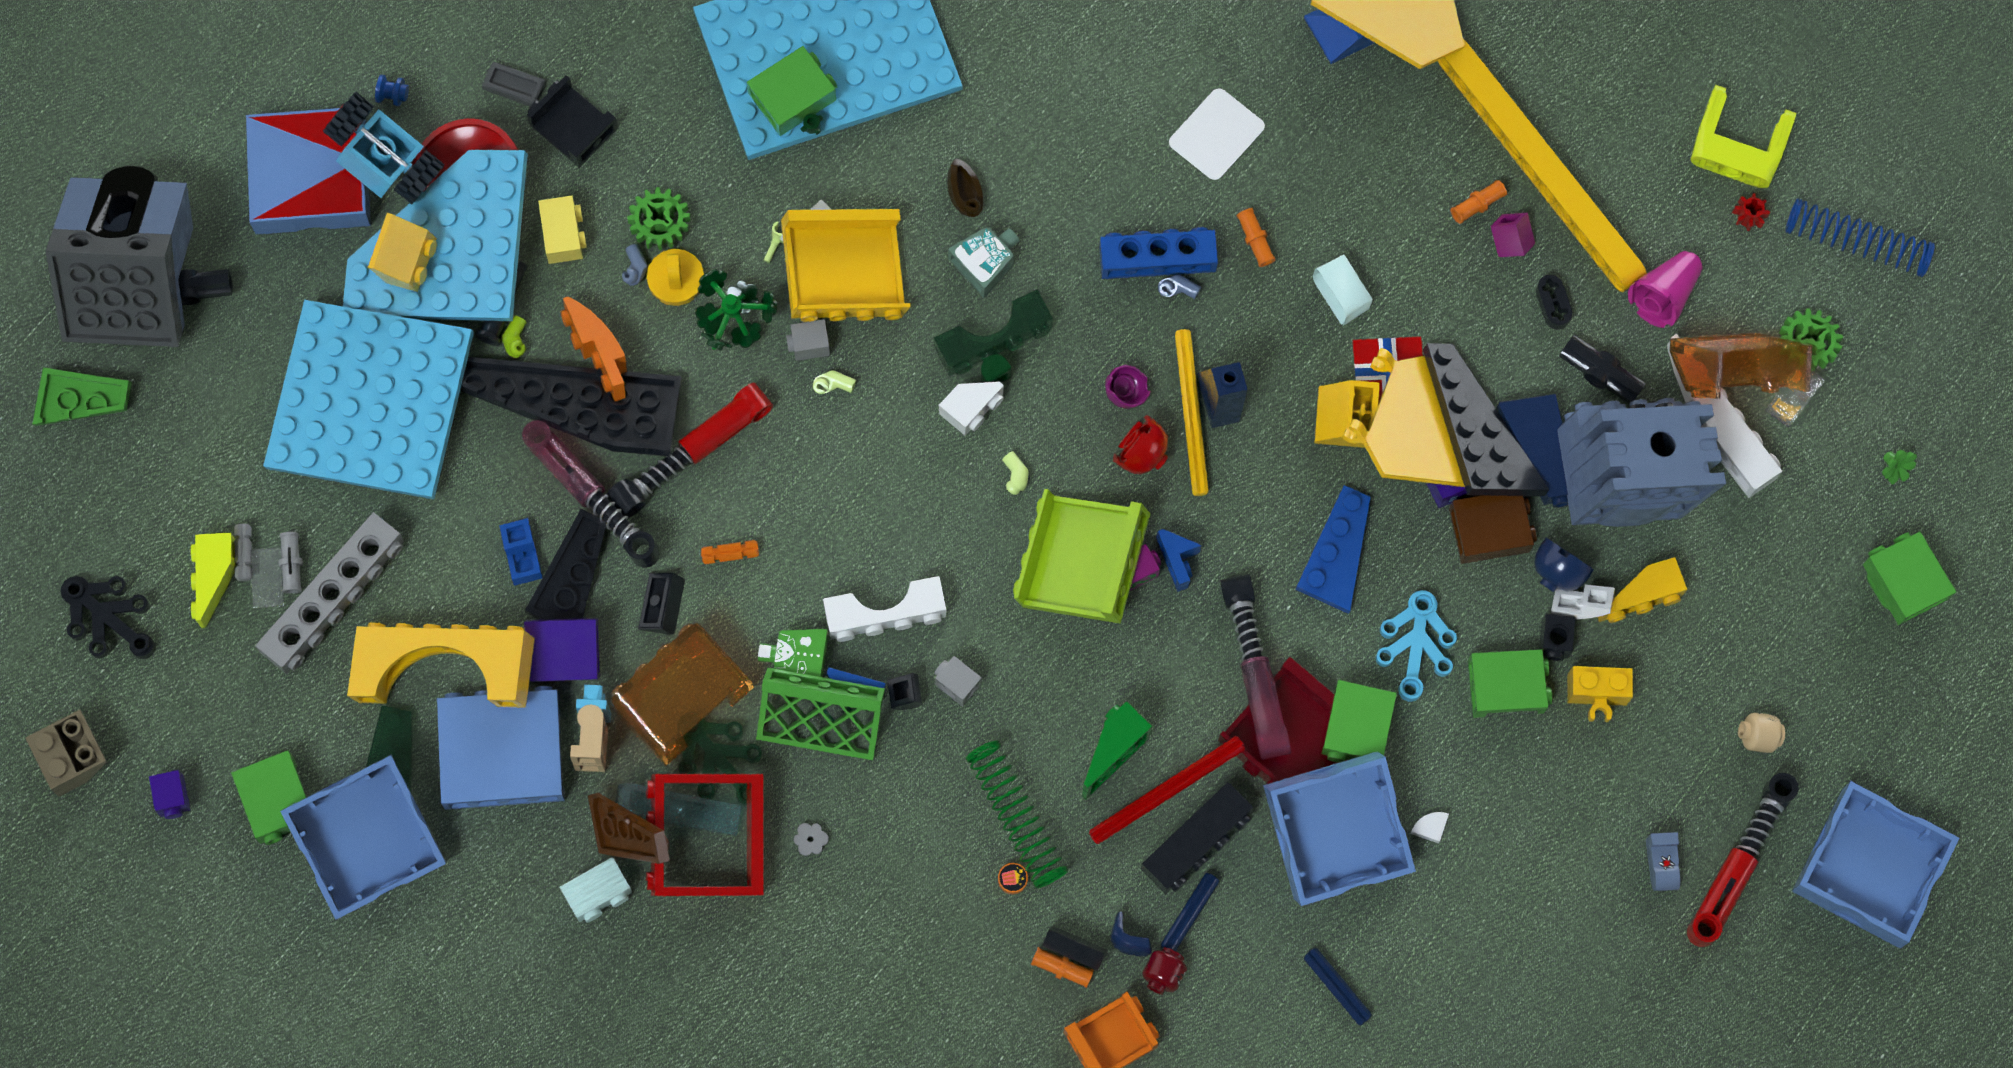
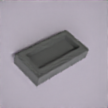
[482,61,546,106]

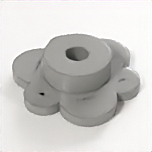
[793,823,829,856]

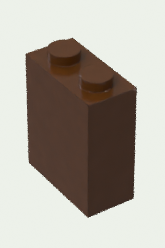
[1449,495,1537,564]

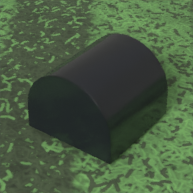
[887,673,922,710]

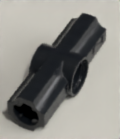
[178,269,233,305]
[1559,335,1646,404]

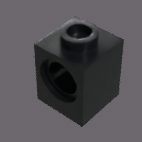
[1539,614,1575,661]

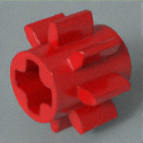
[1732,193,1770,231]

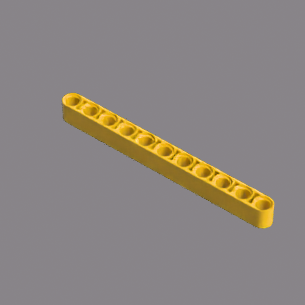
[1438,39,1647,292]

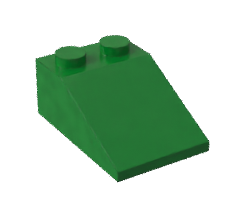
[1082,701,1152,800]

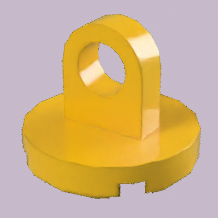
[646,249,704,306]

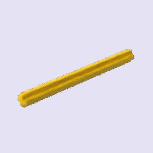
[1175,329,1208,496]

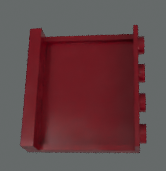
[1218,657,1347,785]

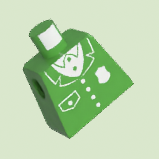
[758,629,828,677]

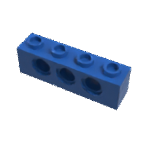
[1099,227,1218,279]

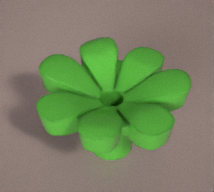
[1882,450,1917,485]

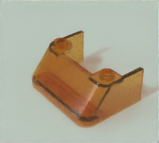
[1669,333,1813,399]

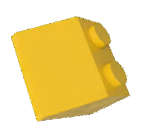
[368,213,437,292]

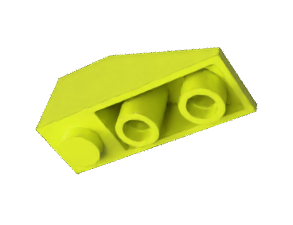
[191,533,237,628]

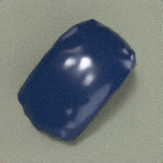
[1111,912,1152,957]

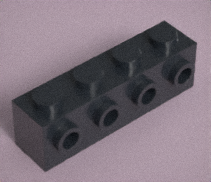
[1141,782,1253,895]

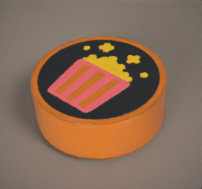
[998,863,1028,894]

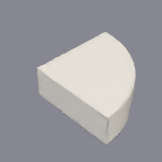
[1410,812,1449,843]

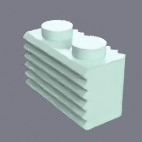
[560,857,632,923]

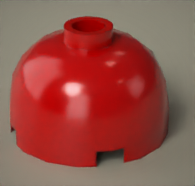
[1113,415,1168,475]

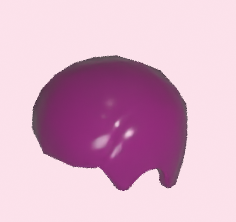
[1105,364,1151,409]

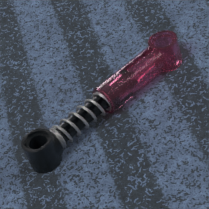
[522,420,660,568]
[1220,574,1291,760]

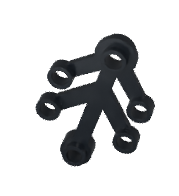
[61,576,155,659]

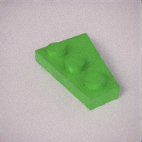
[32,367,132,426]

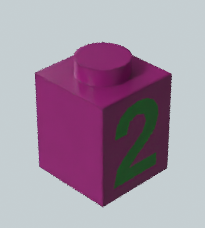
[1129,544,1161,592]

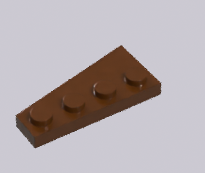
[588,792,670,864]

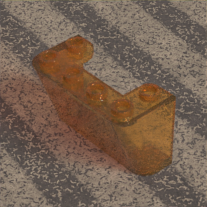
[611,623,754,766]

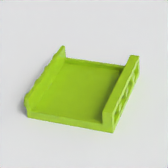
[1013,489,1151,624]

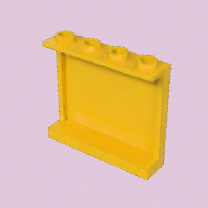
[781,209,910,322]

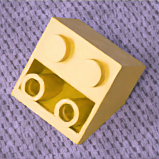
[1314,380,1380,448]

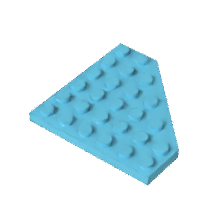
[343,150,528,321]

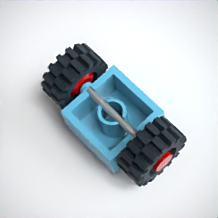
[323,92,444,205]

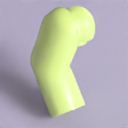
[813,370,857,394]
[1002,451,1029,495]

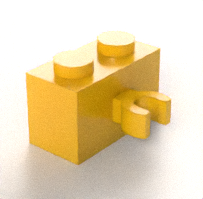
[1567,666,1633,722]

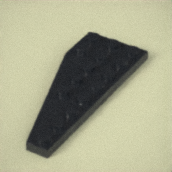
[460,357,682,457]

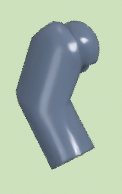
[1158,275,1202,299]

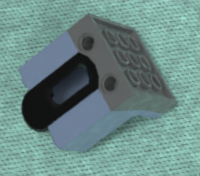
[46,166,193,347]

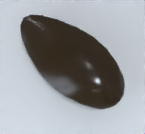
[947,159,983,217]

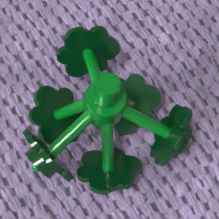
[695,269,777,350]

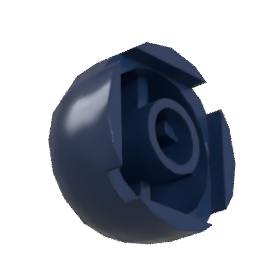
[1534,538,1594,592]

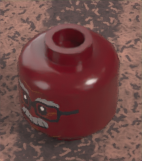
[1142,947,1187,995]

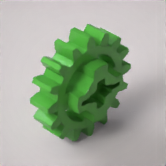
[627,187,691,250]
[1778,308,1843,371]

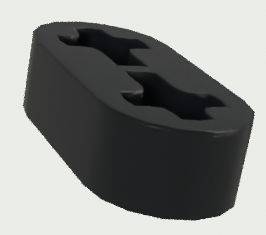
[1536,275,1572,330]

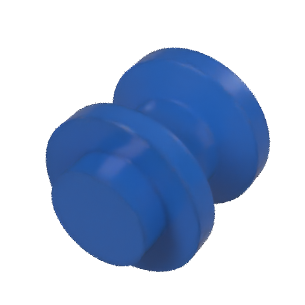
[375,74,409,106]

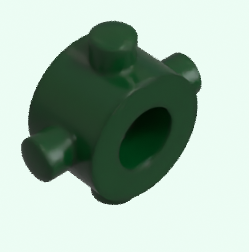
[800,114,823,135]

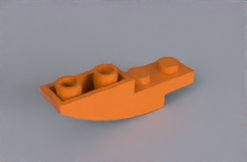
[560,296,627,401]

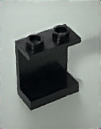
[527,76,618,168]

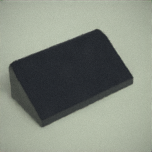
[638,573,685,635]
[1042,926,1107,970]

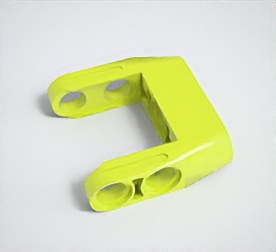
[1691,84,1797,188]

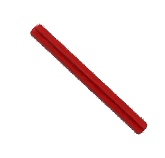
[1089,736,1245,844]

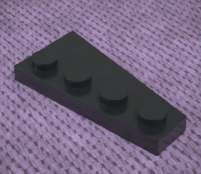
[525,509,606,620]

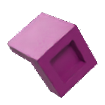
[1491,212,1535,257]

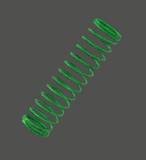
[966,740,1068,889]

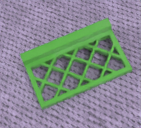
[756,668,885,760]

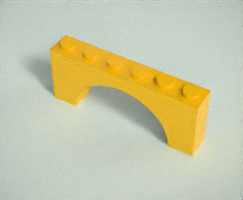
[347,623,535,708]

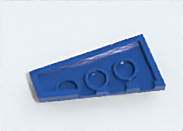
[1295,485,1371,614]

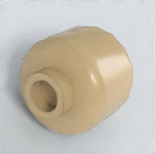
[1738,713,1785,753]

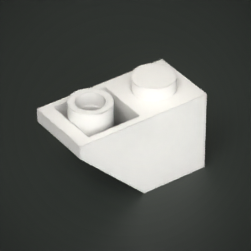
[939,382,1004,436]

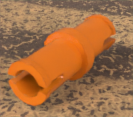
[1450,180,1507,224]
[1236,208,1276,267]
[1031,947,1094,988]

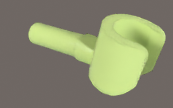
[764,221,783,263]

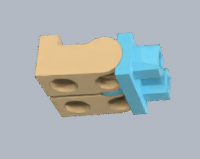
[570,685,611,772]

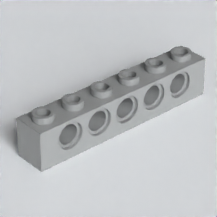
[255,512,404,674]

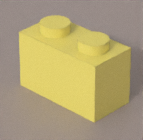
[538,195,587,264]

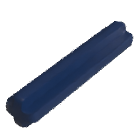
[1161,873,1219,951]
[1304,948,1372,1025]

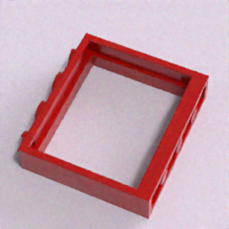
[646,774,764,896]

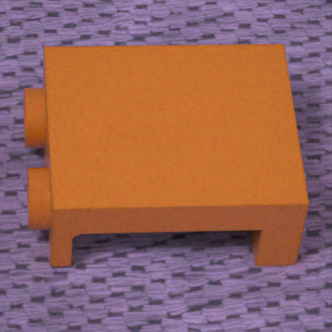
[1063,992,1160,1068]

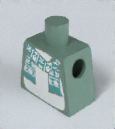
[948,227,1019,298]

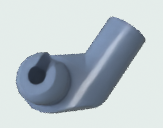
[622,244,648,286]

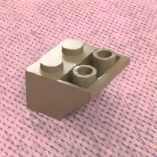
[25,710,107,797]

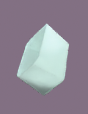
[1313,255,1373,326]

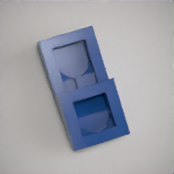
[499,518,543,586]

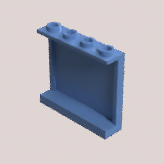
[437,686,565,810]

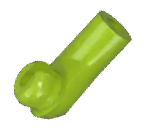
[502,315,527,358]

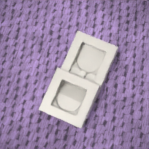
[1551,584,1615,619]

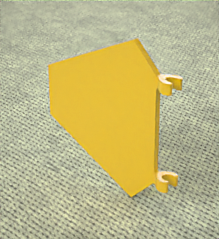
[1310,0,1464,69]
[1343,348,1465,487]

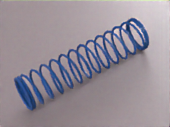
[1785,198,1935,277]

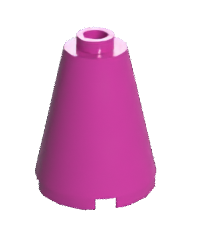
[1628,251,1703,328]

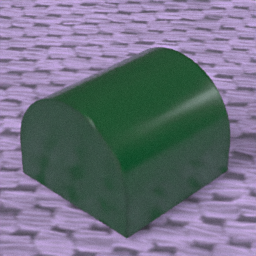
[981,355,1012,383]

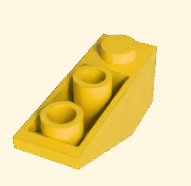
[1598,557,1687,623]

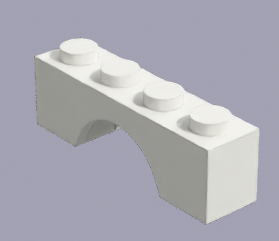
[823,576,946,642]

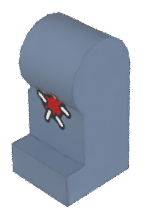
[1646,832,1680,891]

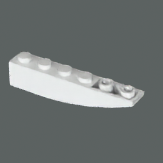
[1667,334,1782,498]

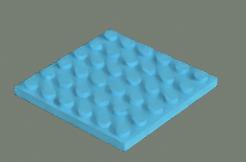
[263,300,474,499]

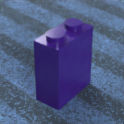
[523,618,600,681]

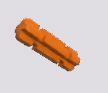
[701,540,759,564]

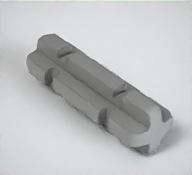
[234,524,252,581]

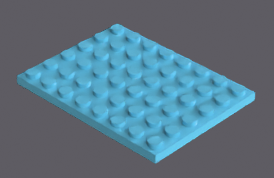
[693,0,963,160]

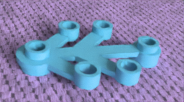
[1376,590,1457,702]

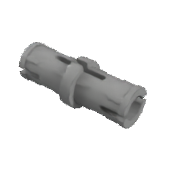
[279,532,303,594]

